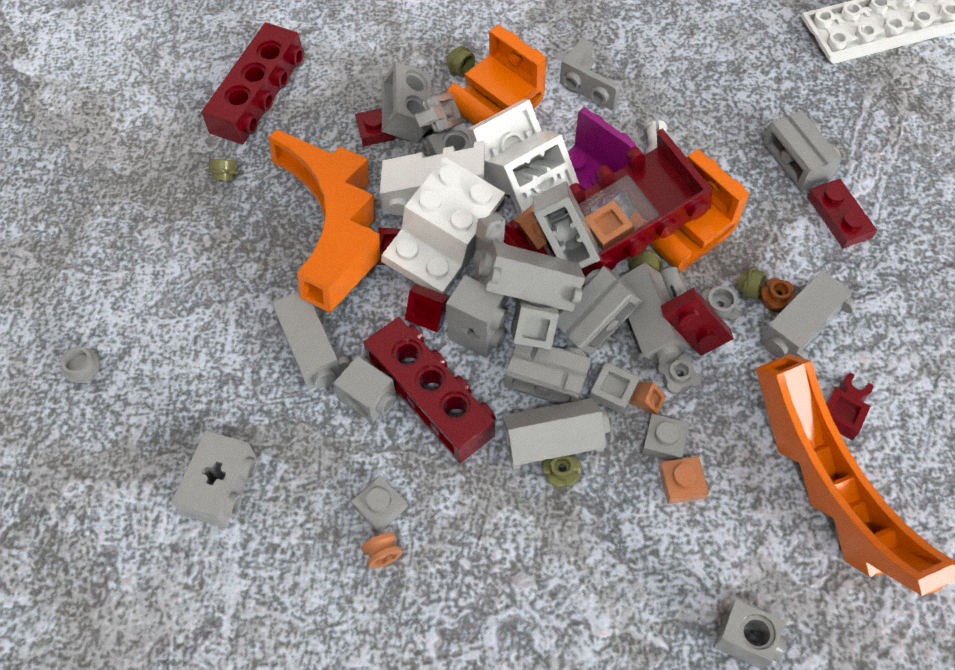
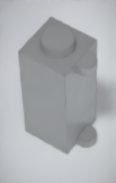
[479,241,585,312]
[621,263,691,364]
[760,270,857,360]
[271,291,350,390]
[502,398,610,469]

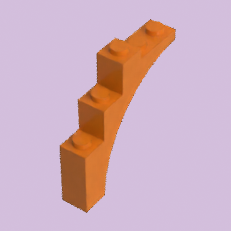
[269,129,380,313]
[756,354,955,596]

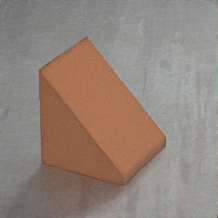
[629,382,666,415]

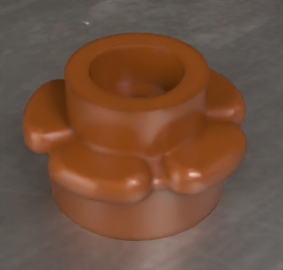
[760,278,796,312]

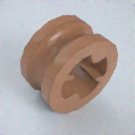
[361,532,403,569]

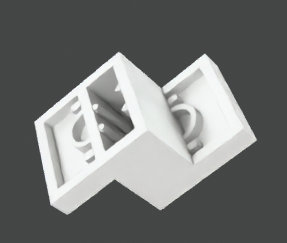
[468,99,580,216]
[381,157,505,294]

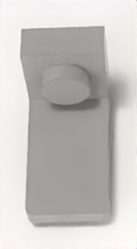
[560,38,620,110]

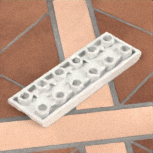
[801,0,955,64]

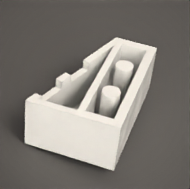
[380,140,485,216]

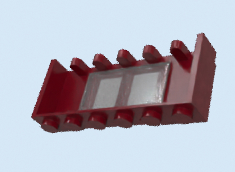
[509,128,712,299]

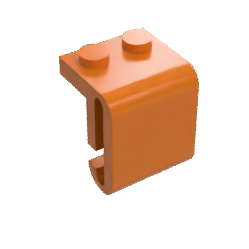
[446,24,547,125]
[630,149,749,272]

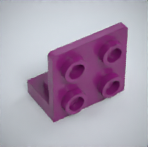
[568,107,636,208]

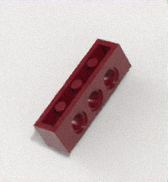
[201,22,304,145]
[363,316,496,464]

